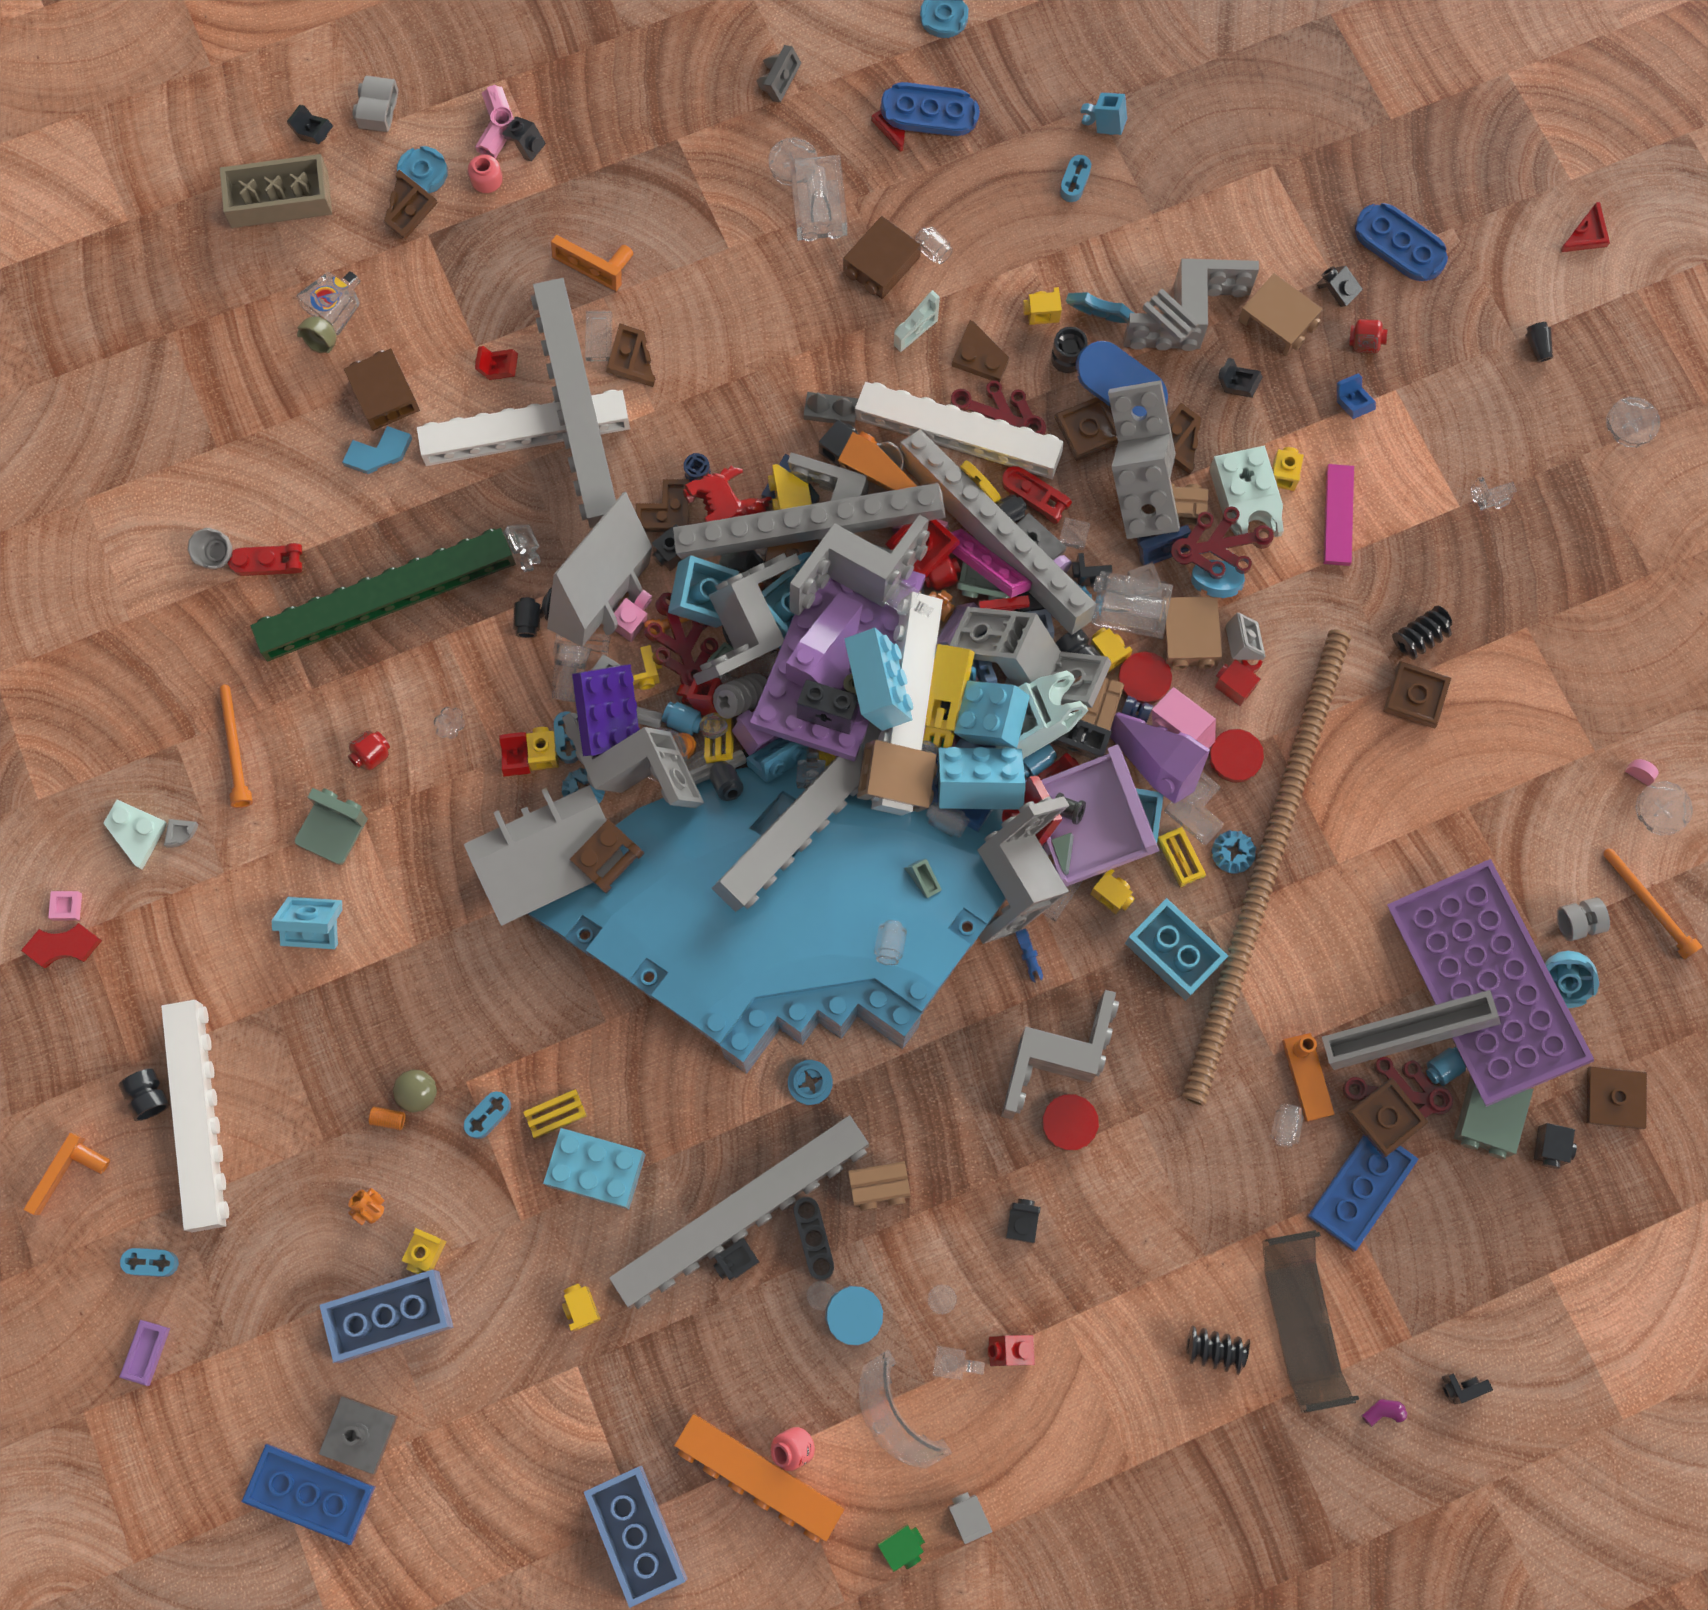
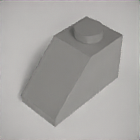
[948,1492,993,1544]

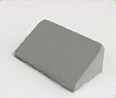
[1226,612,1266,660]

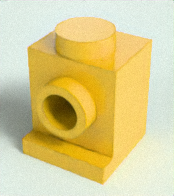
[1023,287,1062,325]
[1272,447,1304,491]
[1090,627,1133,673]
[526,727,559,771]
[1090,869,1136,914]
[401,1228,447,1274]
[562,1284,601,1331]

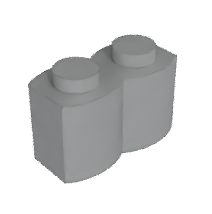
[353,76,398,132]

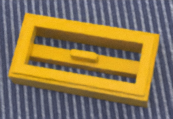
[704,717,733,764]
[1157,827,1206,888]
[523,1089,587,1139]

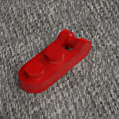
[1002,466,1072,524]
[228,543,302,576]

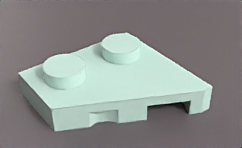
[894,290,940,352]
[104,800,168,870]

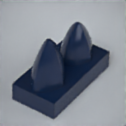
[1137,525,1192,567]

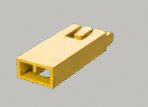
[923,644,975,748]

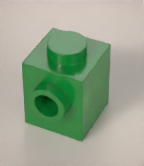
[877,1524,925,1572]

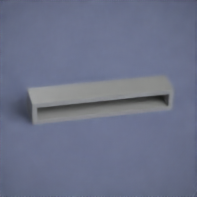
[1322,990,1501,1070]

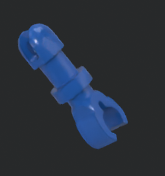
[1015,928,1043,983]

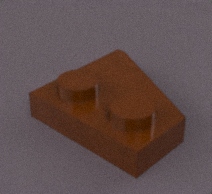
[384,170,438,240]
[952,320,1009,382]
[606,323,656,387]
[1169,403,1201,474]

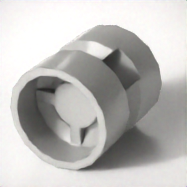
[1557,897,1610,942]

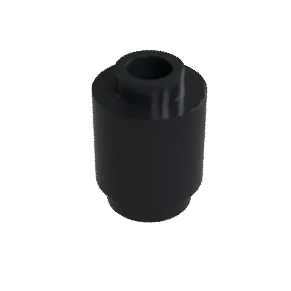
[996,494,1027,522]
[513,597,541,638]
[709,761,744,801]

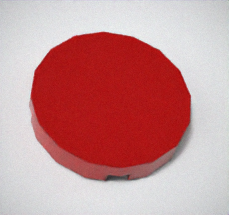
[1118,651,1172,704]
[1209,729,1264,783]
[1042,1094,1099,1151]

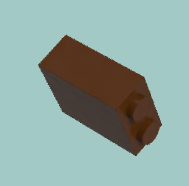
[843,216,921,299]
[344,348,420,431]

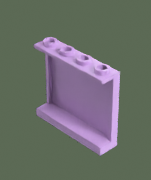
[1025,744,1159,886]

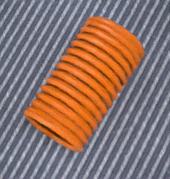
[369,1107,405,1130]

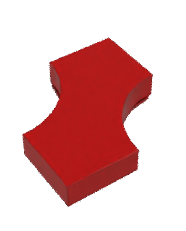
[21,923,102,968]

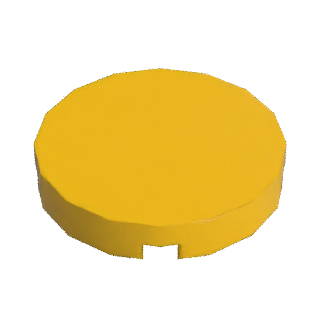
[959,460,1001,504]

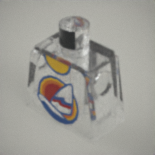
[296,271,361,336]

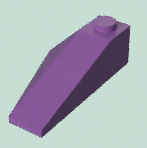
[786,592,863,690]
[1110,712,1210,803]

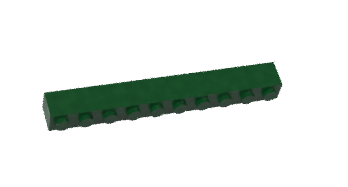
[250,528,516,662]

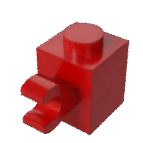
[1215,659,1263,706]
[676,678,723,718]

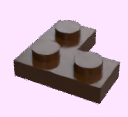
[636,479,689,532]

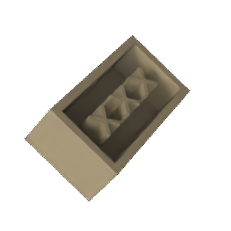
[220,154,332,228]

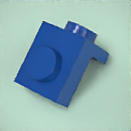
[1337,374,1376,419]

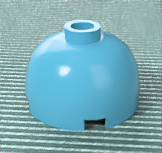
[1545,951,1599,1008]

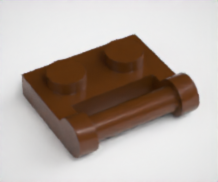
[570,819,645,893]

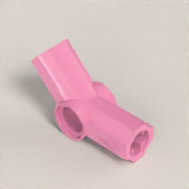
[475,85,514,159]

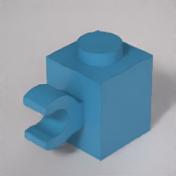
[1080,93,1127,135]

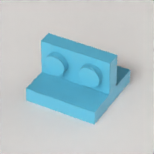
[272,897,343,949]

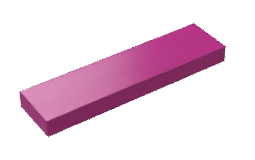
[1323,464,1354,566]
[951,529,1032,598]

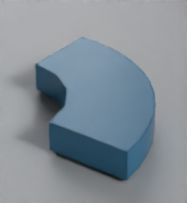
[1066,292,1134,324]

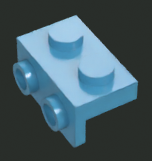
[746,738,810,783]

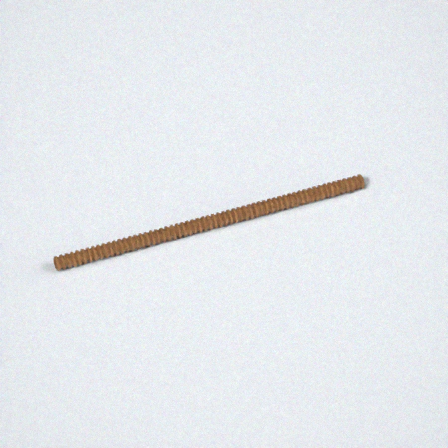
[1182,629,1351,1105]

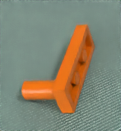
[551,235,633,292]
[1282,1033,1335,1122]
[23,1132,110,1215]

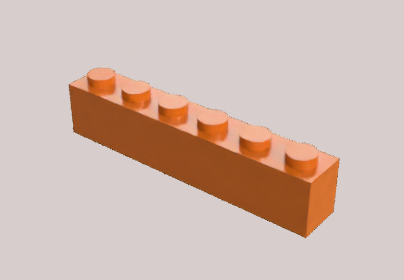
[674,1414,845,1543]

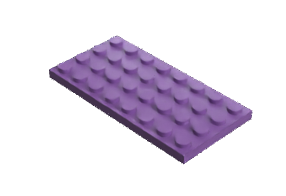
[750,571,925,762]
[1387,859,1594,1107]

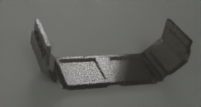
[1262,1230,1359,1413]

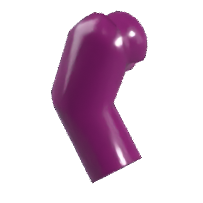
[1361,1399,1407,1427]

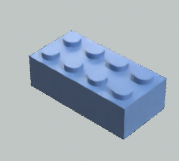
[319,1270,454,1363]
[584,1466,688,1608]

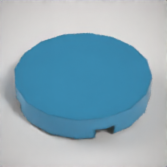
[920,0,969,38]
[397,146,448,194]
[1191,560,1245,598]
[825,1286,883,1345]

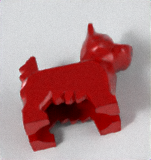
[683,465,772,522]

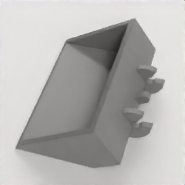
[547,492,652,647]
[464,785,623,926]

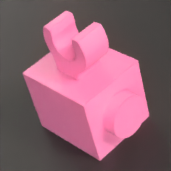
[614,590,652,642]

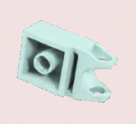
[1209,445,1284,537]
[996,670,1088,759]

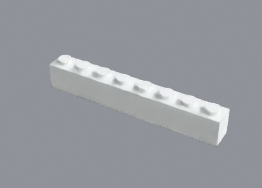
[855,382,1063,479]
[417,390,630,466]
[871,592,943,816]
[161,1000,229,1232]

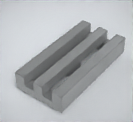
[1143,289,1199,343]

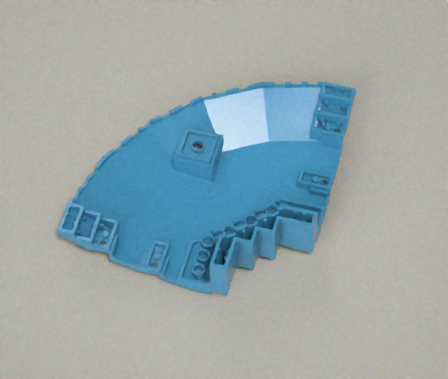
[528,756,1045,1074]

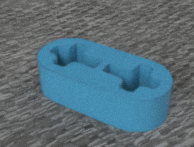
[1060,155,1092,202]
[554,711,579,764]
[464,1091,511,1139]
[120,1248,179,1277]

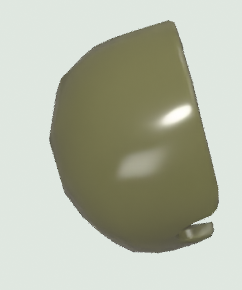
[297,316,337,353]
[393,1069,437,1113]

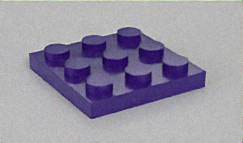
[572,664,640,756]

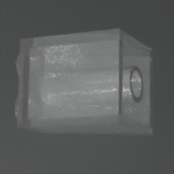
[789,155,847,241]
[1091,570,1173,639]

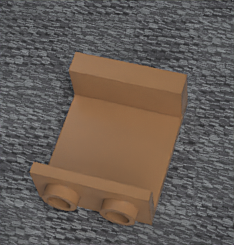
[1238,273,1322,356]
[1160,597,1222,670]
[857,739,938,812]

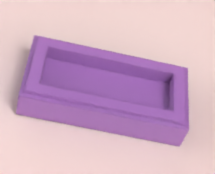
[119,1320,170,1386]

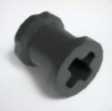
[1055,792,1086,825]

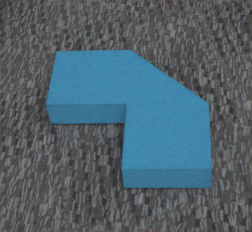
[342,426,412,474]

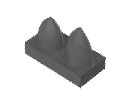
[757,45,801,102]
[804,392,858,426]

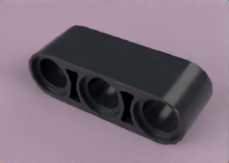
[794,1197,834,1281]

